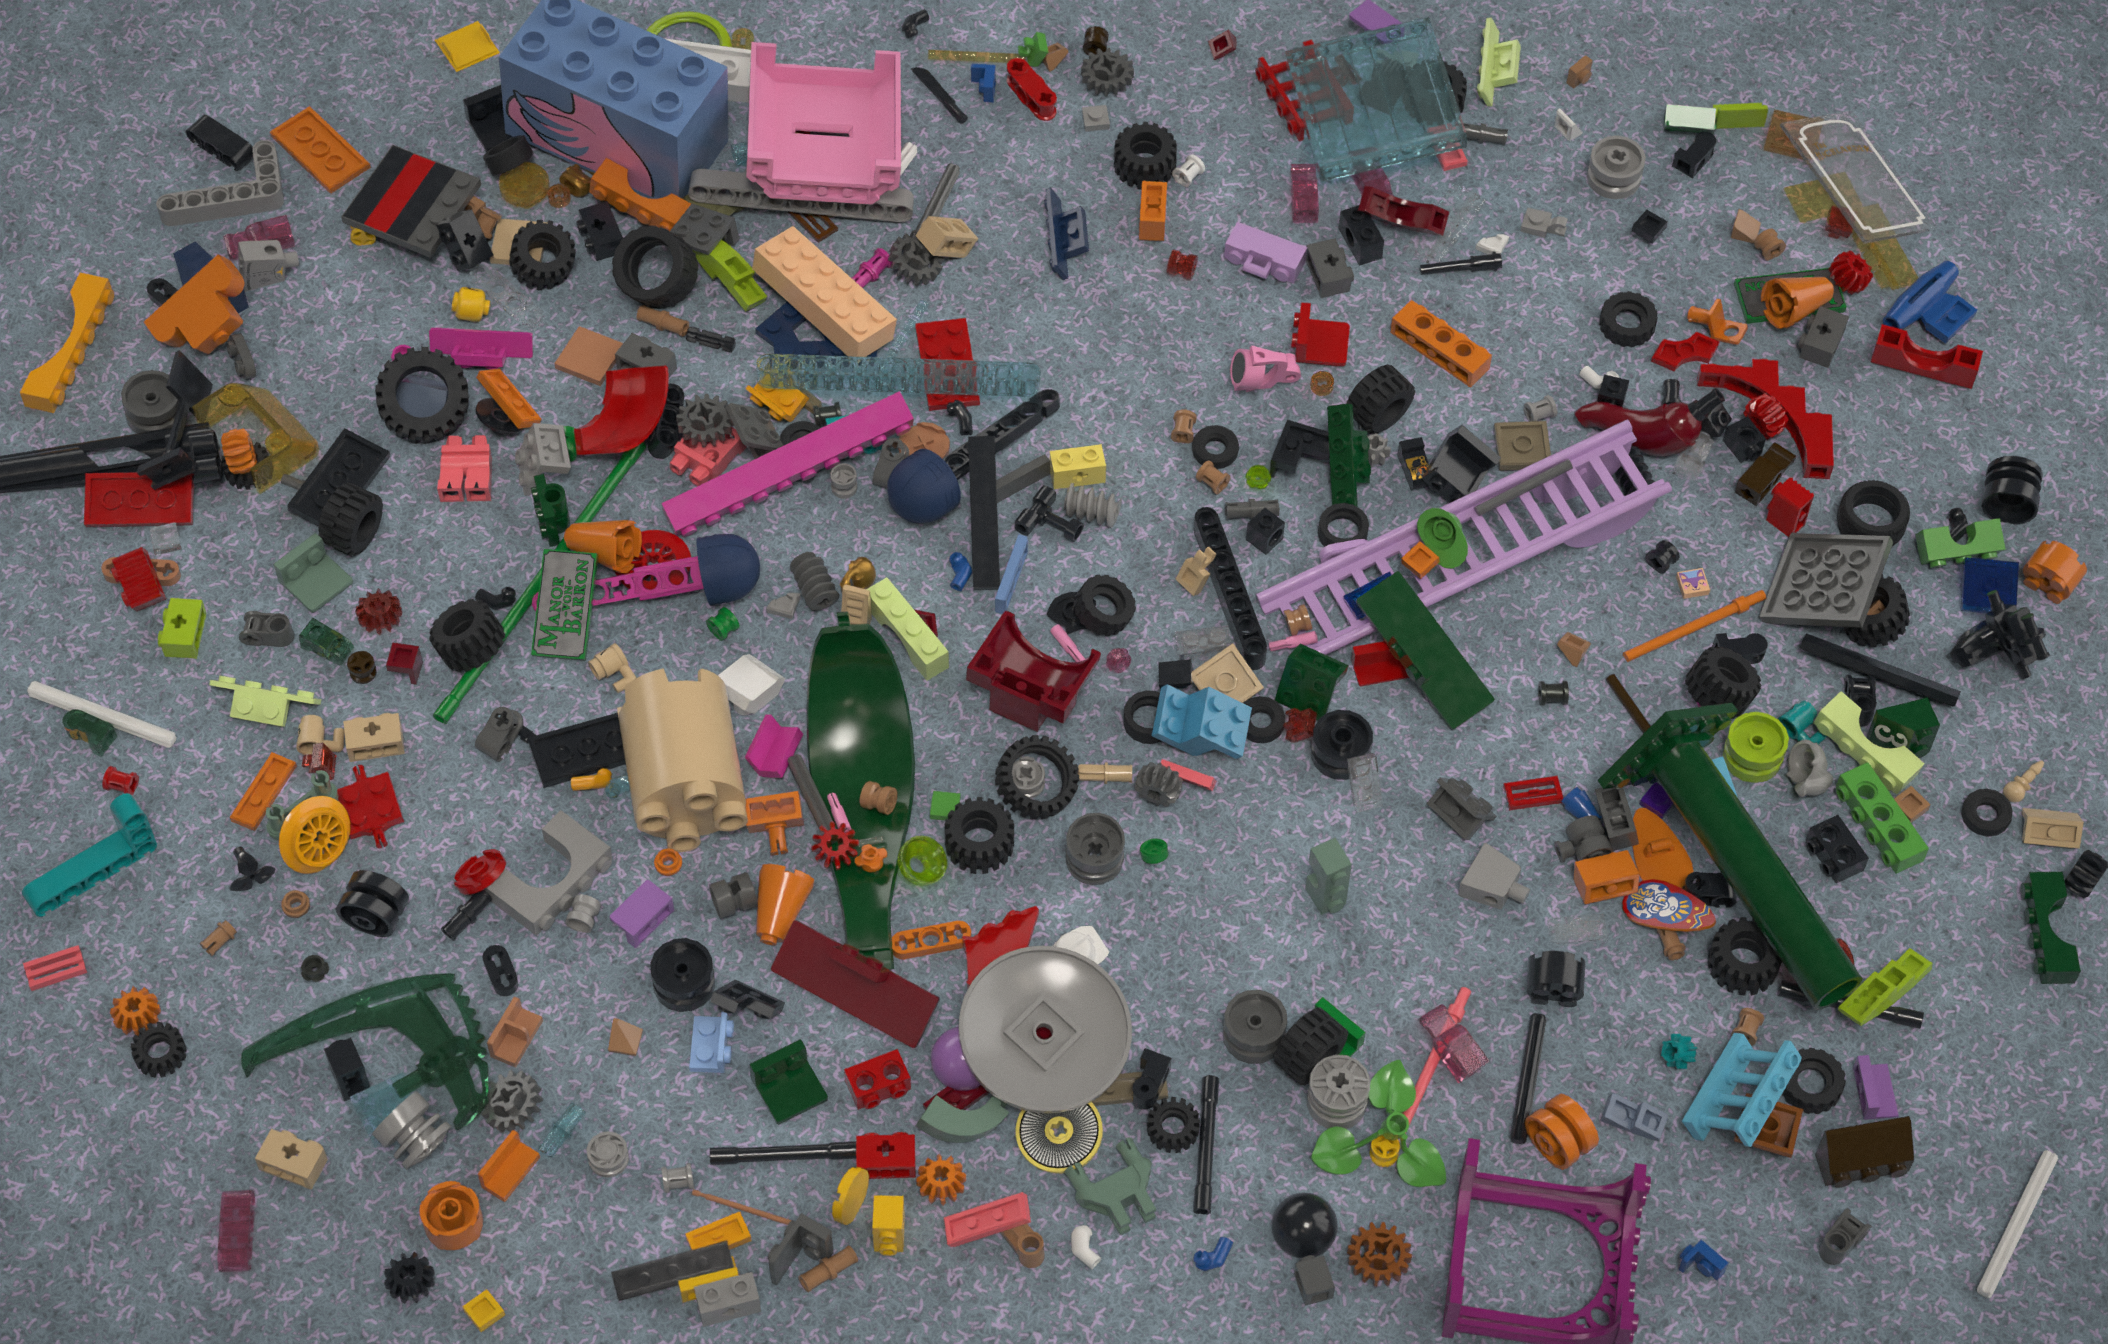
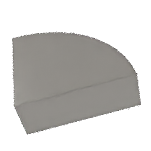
[766,593,801,619]

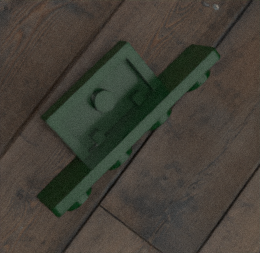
[1327,404,1371,507]

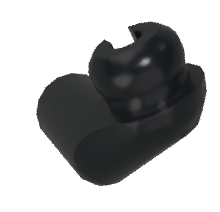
[1949,508,1968,543]
[475,587,516,610]

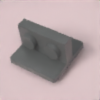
[1426,777,1497,840]

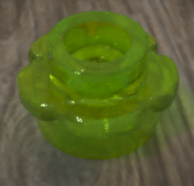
[1245,465,1271,489]

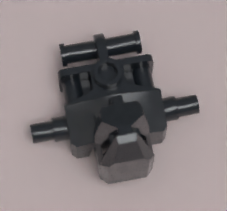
[1949,590,2050,679]

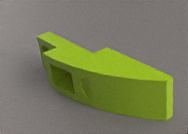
[692,239,768,312]

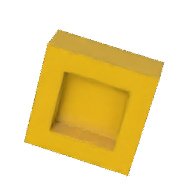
[462,1289,505,1333]

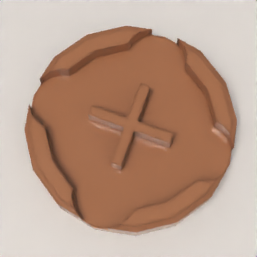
[898,422,950,459]

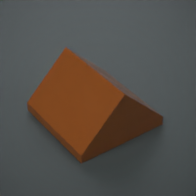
[1734,1093,1803,1158]

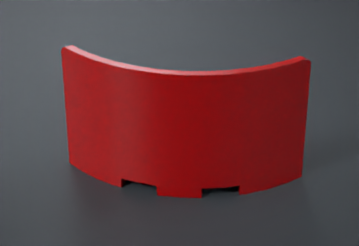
[574,365,669,455]

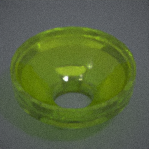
[897,835,947,886]

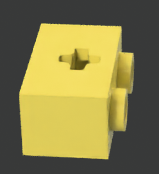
[1050,444,1106,489]

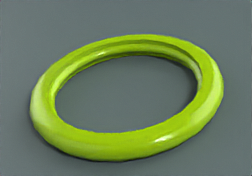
[646,11,732,47]

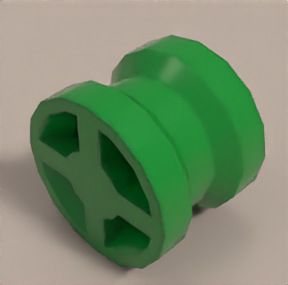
[706,607,740,641]

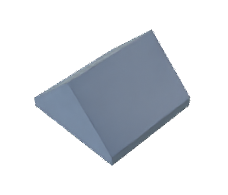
[396,375,448,417]

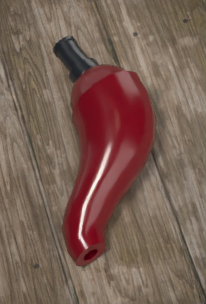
[1575,388,1725,457]

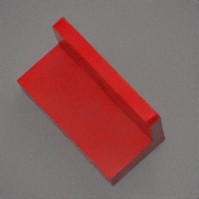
[1351,641,1409,686]

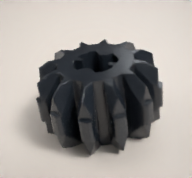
[2064,850,2108,898]
[384,1251,435,1304]

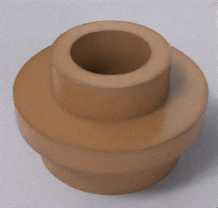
[281,890,310,918]

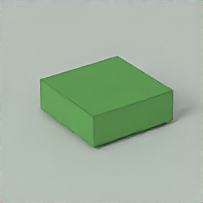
[930,791,961,821]

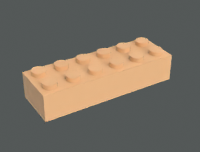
[752,226,897,363]

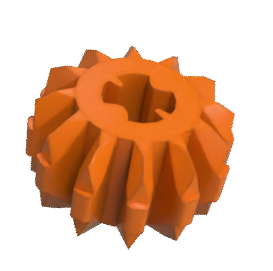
[221,428,257,474]
[110,986,161,1036]
[916,1154,966,1206]

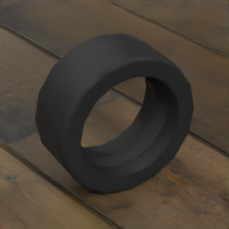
[483,135,533,175]
[1318,503,1369,547]
[1123,690,1162,744]

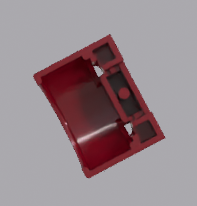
[966,611,1101,732]

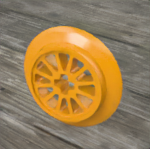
[279,796,350,874]

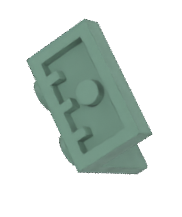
[273,533,353,613]

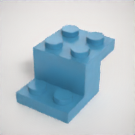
[1152,684,1252,759]

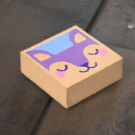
[1676,568,1710,599]

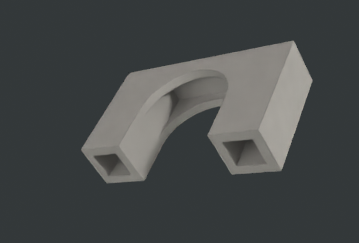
[485,810,613,936]

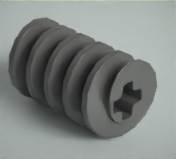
[790,552,839,611]

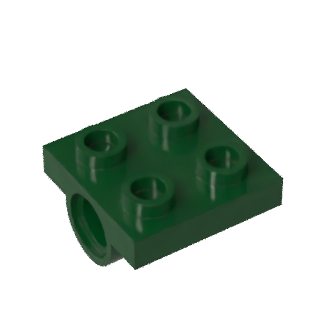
[531,474,570,547]

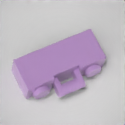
[1224,222,1307,283]

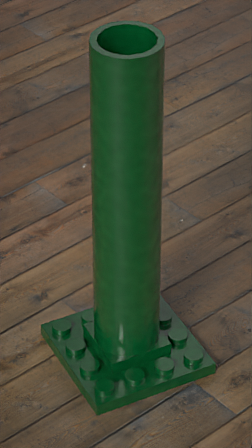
[1597,703,1863,1010]

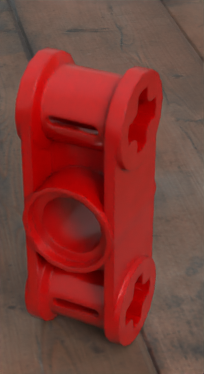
[1007,58,1057,121]

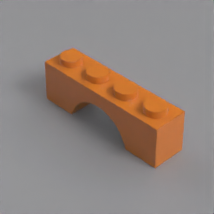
[589,158,691,231]

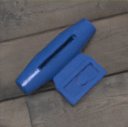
[1883,261,1978,344]

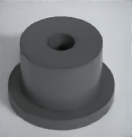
[1554,840,1575,863]

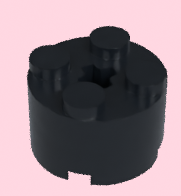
[1527,951,1586,1008]

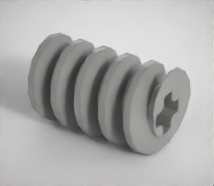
[1064,483,1122,528]

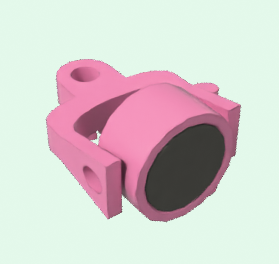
[1230,346,1301,392]

